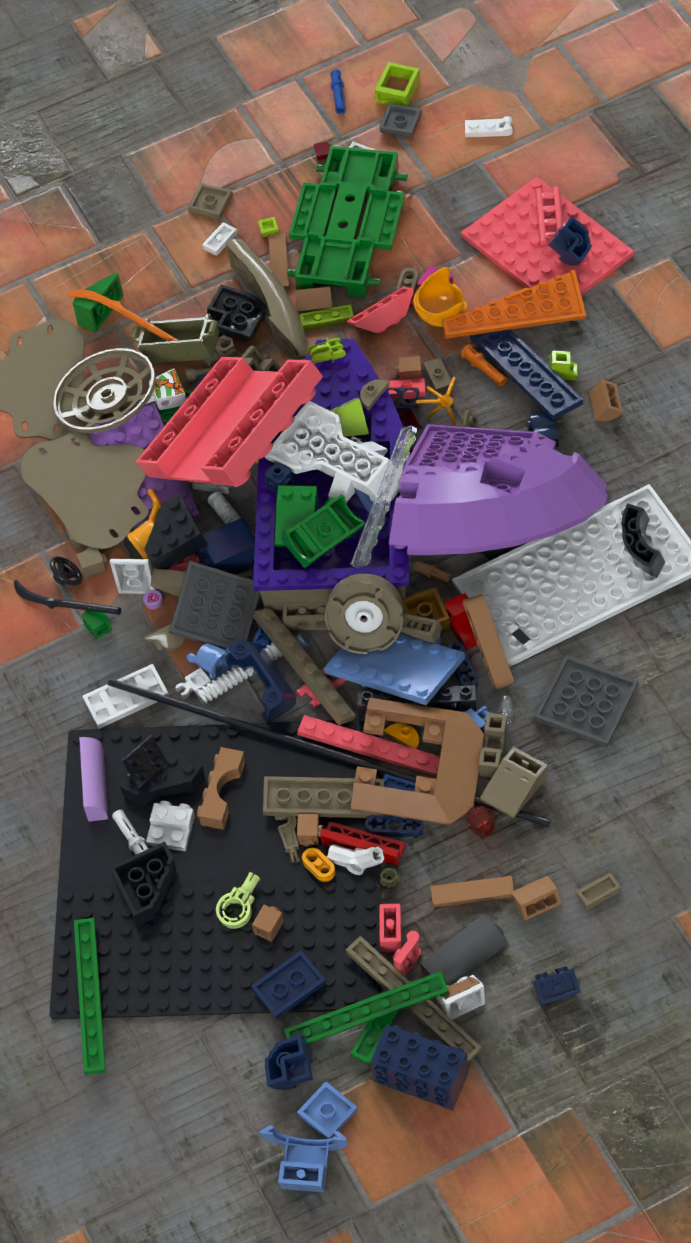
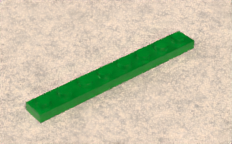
[74,918,106,1075]
[284,971,449,1045]

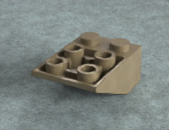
[480,747,548,818]

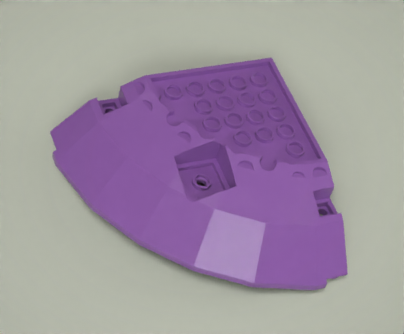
[389,424,608,555]

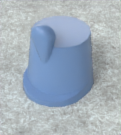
[186,643,230,680]

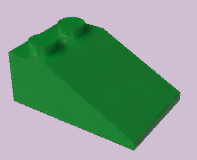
[72,272,124,333]
[275,485,319,546]

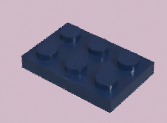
[251,951,326,1019]

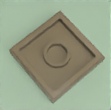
[188,183,233,219]

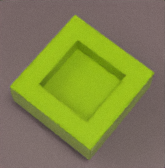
[258,217,279,238]

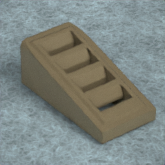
[401,613,442,643]

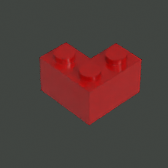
[445,593,477,651]

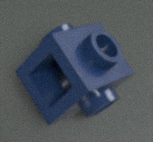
[265,462,293,494]

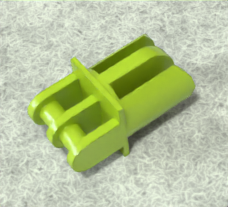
[308,338,346,364]

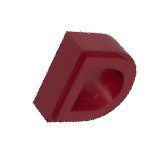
[314,142,331,160]

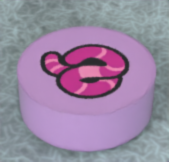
[143,590,163,609]

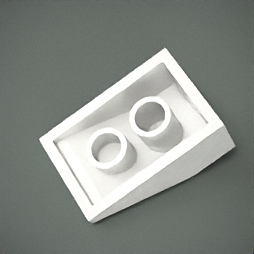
[110,559,156,594]

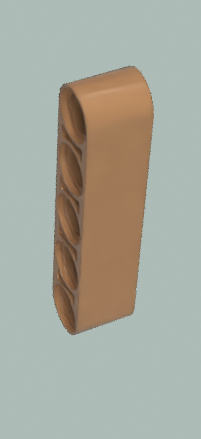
[463,594,514,690]

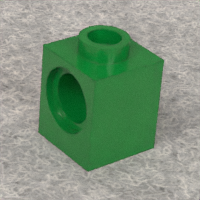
[81,611,112,640]

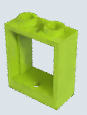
[375,62,420,106]

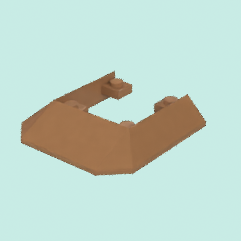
[350,698,484,825]

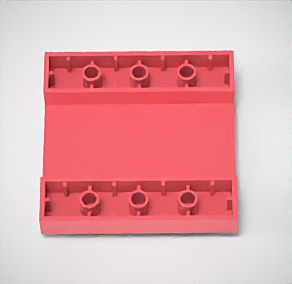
[136,357,323,487]

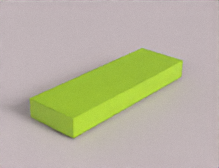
[299,304,354,331]

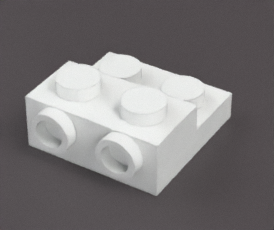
[146,801,195,851]

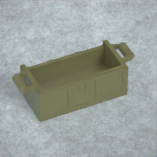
[130,314,220,363]

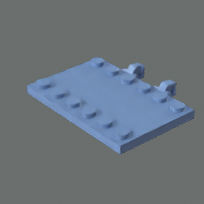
[324,625,465,705]

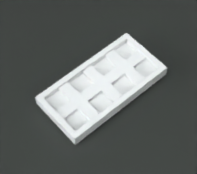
[83,664,169,729]

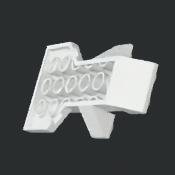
[265,401,402,507]

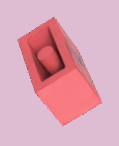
[380,904,402,953]

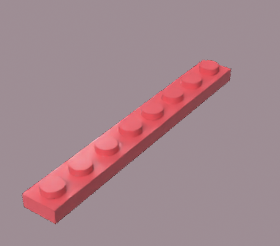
[297,715,440,778]

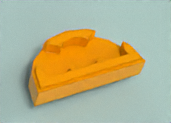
[384,723,419,749]

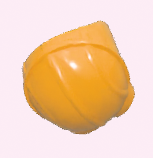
[413,267,467,327]

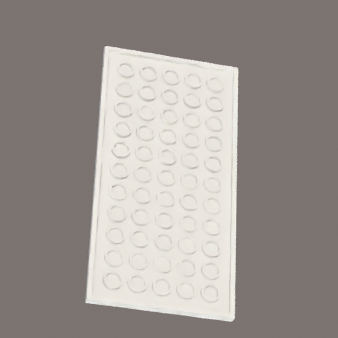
[452,484,691,667]

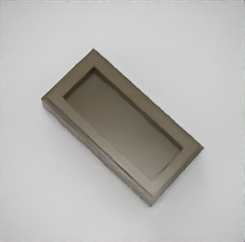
[576,872,622,910]

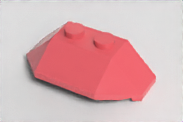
[347,286,414,333]

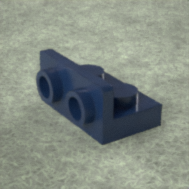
[531,966,581,1005]

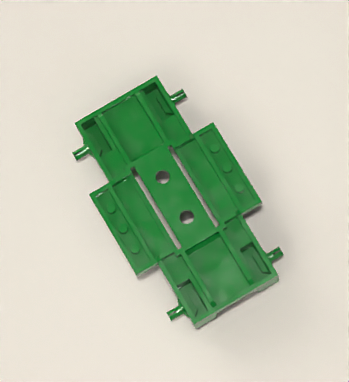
[287,146,408,298]

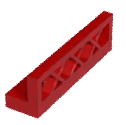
[320,821,406,866]

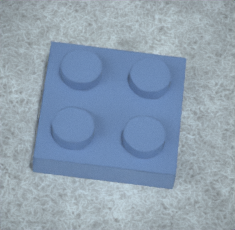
[297,1081,358,1139]

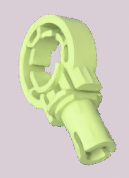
[216,872,260,929]

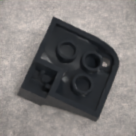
[207,284,267,341]

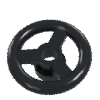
[50,556,82,586]

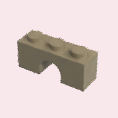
[65,527,107,579]
[478,713,507,778]

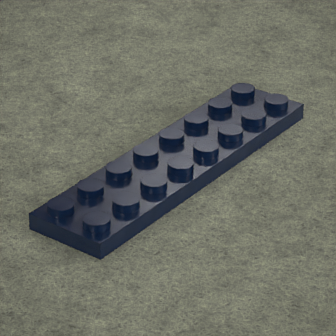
[470,330,583,420]

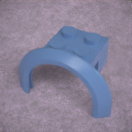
[260,1125,348,1193]

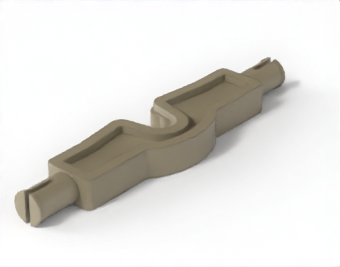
[275,816,300,863]

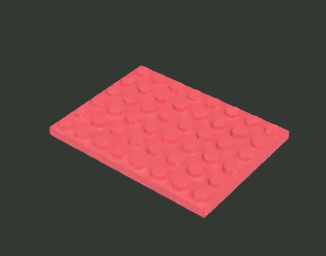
[461,176,634,296]

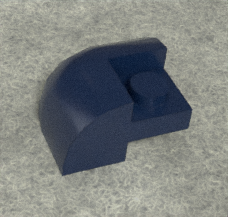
[548,216,592,266]
[265,1035,313,1090]

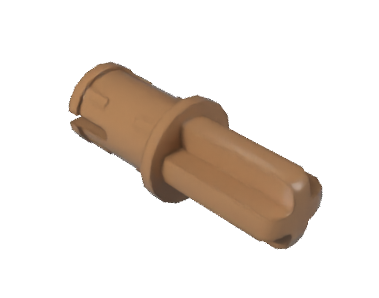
[413,560,451,583]

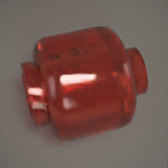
[466,806,496,836]

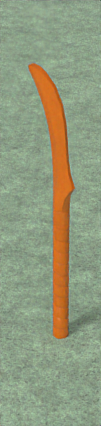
[68,289,178,341]

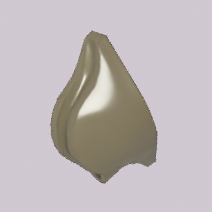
[143,624,185,651]

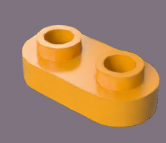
[302,848,335,882]

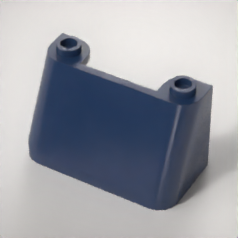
[225,640,296,723]

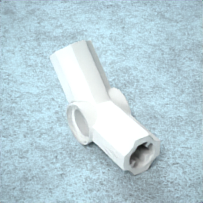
[327,844,384,875]

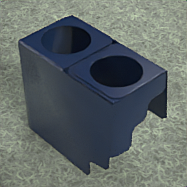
[386,387,419,409]

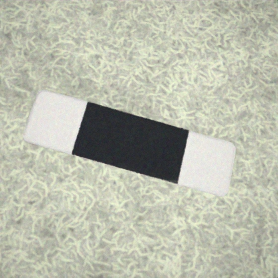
[506,623,536,650]

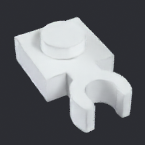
[175,667,211,699]

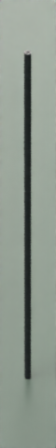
[108,678,551,828]

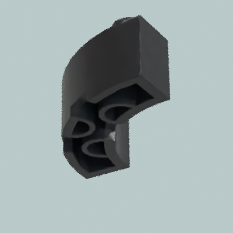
[621,503,665,578]

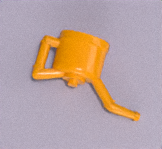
[127,489,161,559]

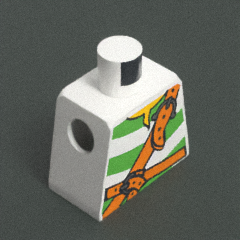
[144,369,186,410]

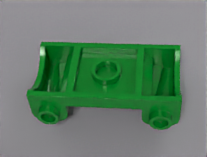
[281,494,366,568]

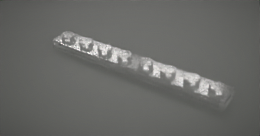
[351,425,417,568]

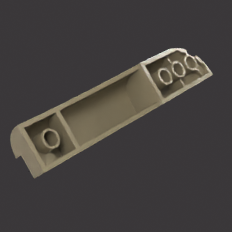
[225,239,309,360]

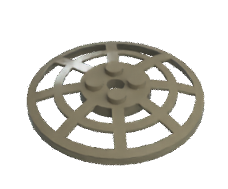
[53,348,156,433]

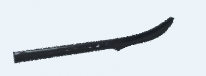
[14,580,122,615]

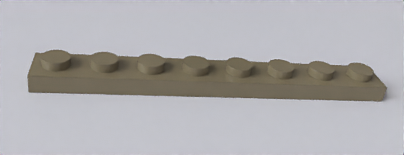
[253,607,356,725]
[345,936,482,1063]

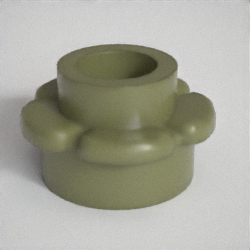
[380,868,400,888]

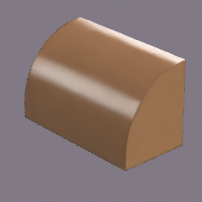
[295,286,333,312]
[589,379,623,421]
[511,876,562,921]

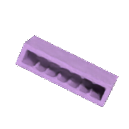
[79,737,108,822]

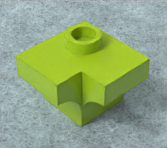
[548,351,578,381]

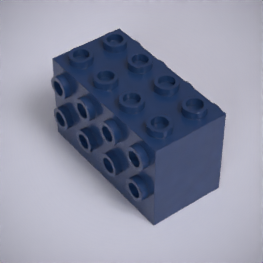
[370,1025,469,1111]

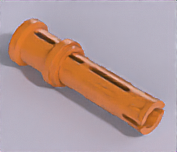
[460,344,508,387]

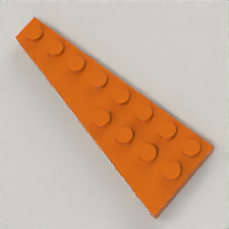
[442,270,586,339]

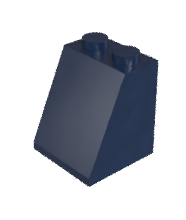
[195,518,255,573]

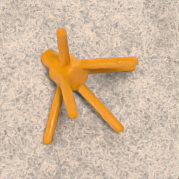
[415,377,457,426]

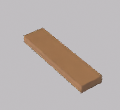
[268,233,290,290]
[430,876,514,908]

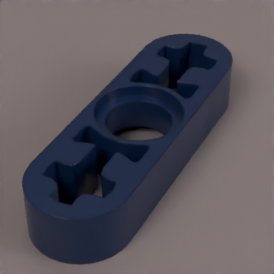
[447,641,478,690]
[365,815,424,837]

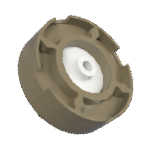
[325,573,404,654]

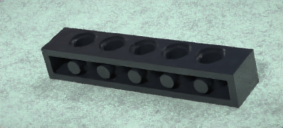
[357,685,476,721]

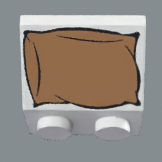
[436,975,485,1020]

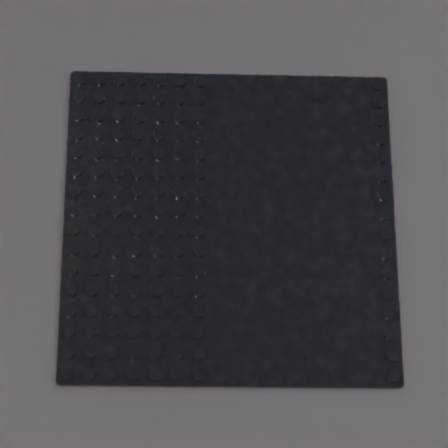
[49,719,381,1020]

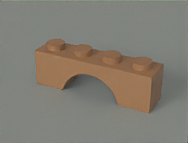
[197,747,246,830]

